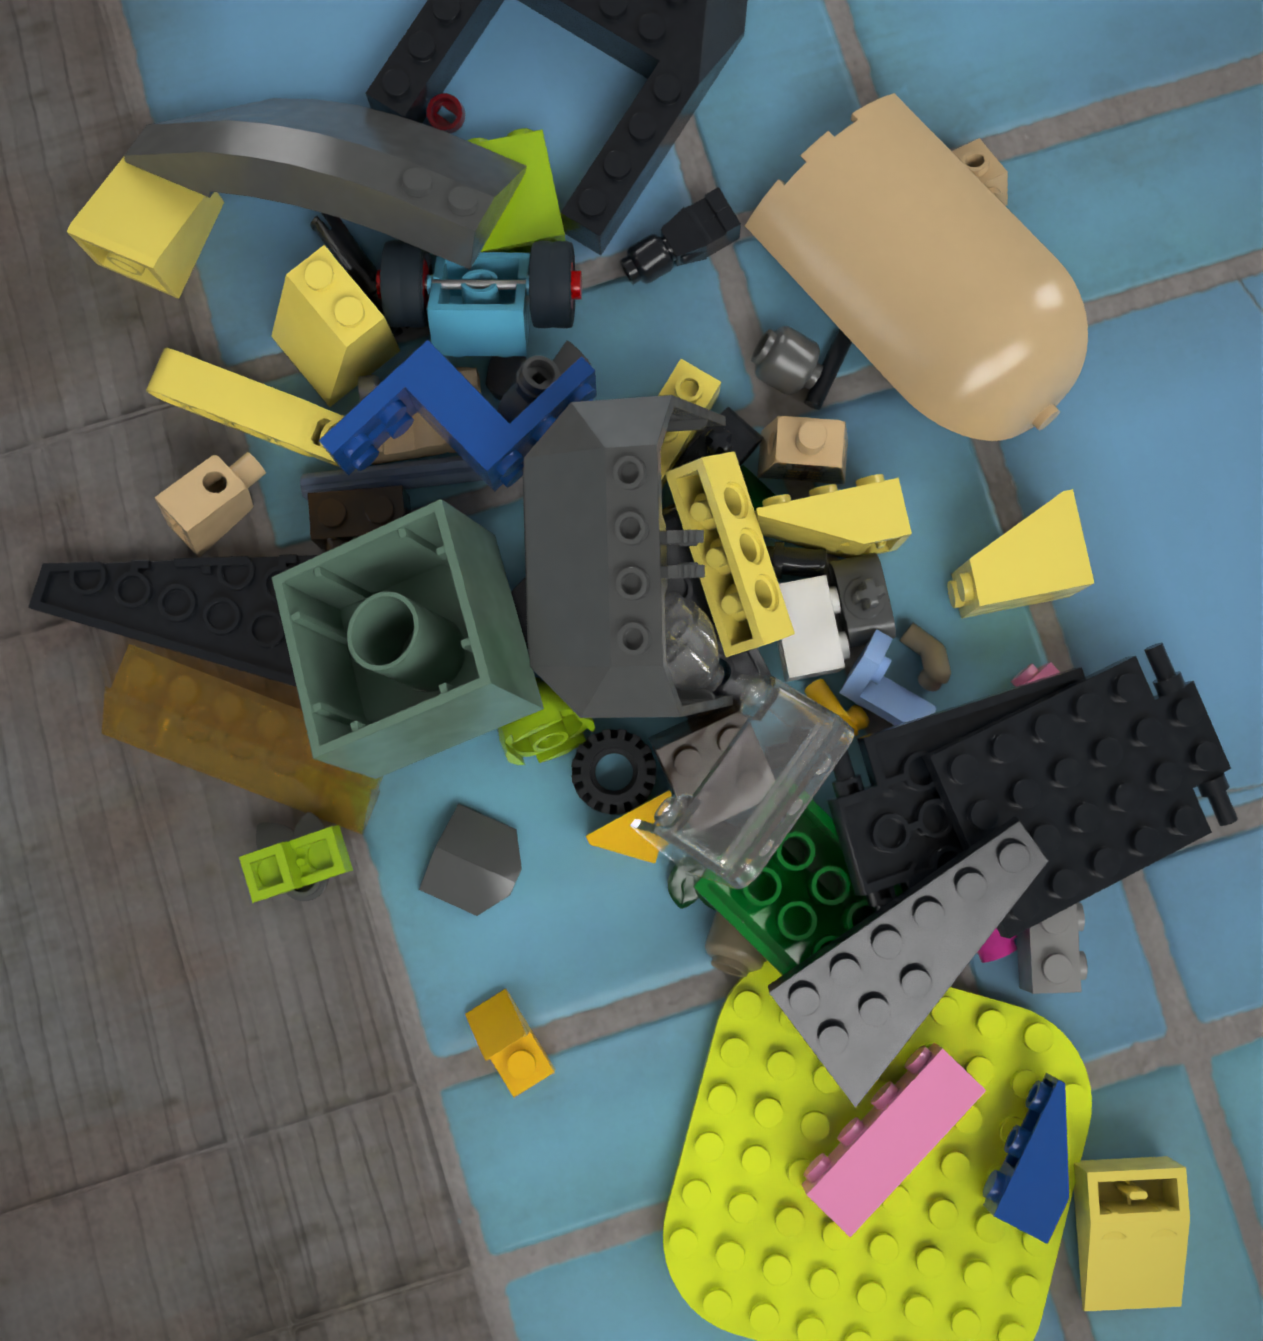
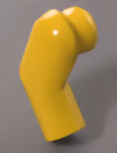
[804,679,870,737]

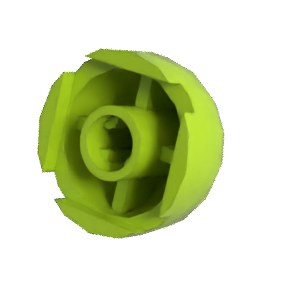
[497,677,595,765]

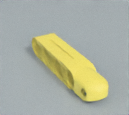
[146,348,345,467]

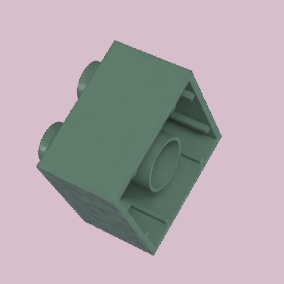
[272,499,544,779]

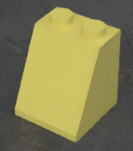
[67,157,224,299]
[271,245,401,407]
[947,489,1094,619]

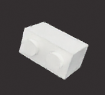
[777,575,850,682]

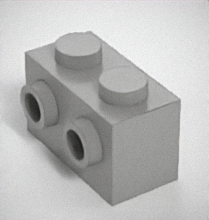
[1017,902,1088,994]

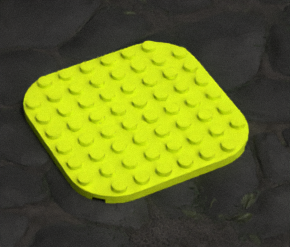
[663,960,1092,1341]

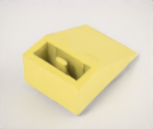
[755,474,912,558]
[1074,1156,1190,1311]

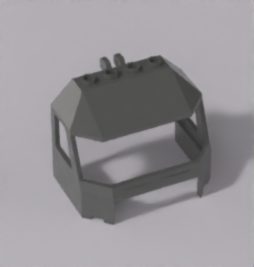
[522,395,733,718]

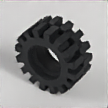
[571,729,656,815]

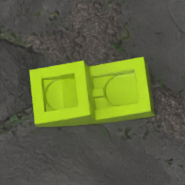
[239,825,353,903]

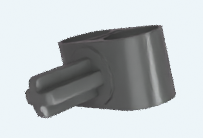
[829,552,896,648]

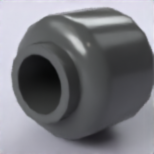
[751,326,823,395]

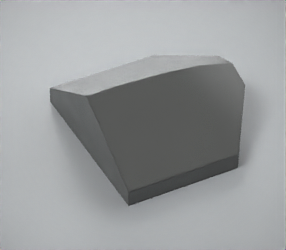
[419,803,522,916]

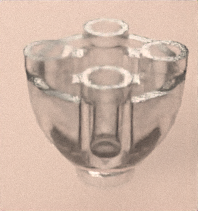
[665,591,724,692]

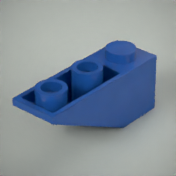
[983,1073,1069,1244]

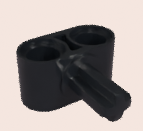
[672,407,764,470]

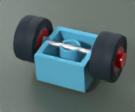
[376,240,582,357]

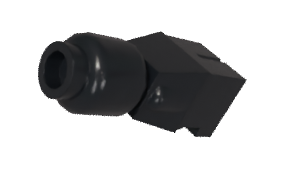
[620,187,741,285]

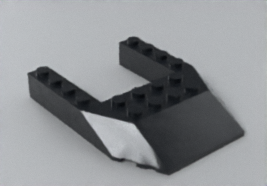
[365,0,748,255]

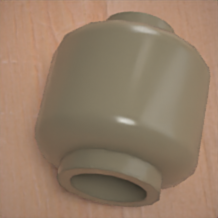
[705,911,765,977]

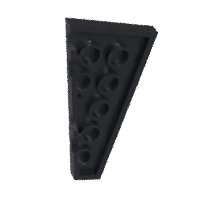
[28,553,323,687]

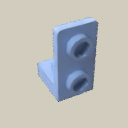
[839,629,936,726]

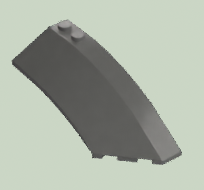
[124,98,527,269]

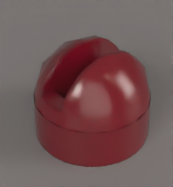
[427,93,465,133]

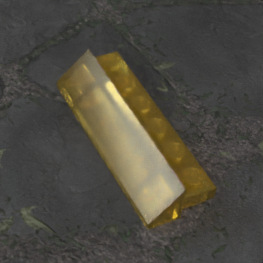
[102,644,383,835]

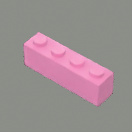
[802,1043,986,1237]

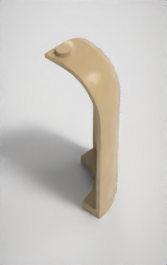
[745,93,1088,441]

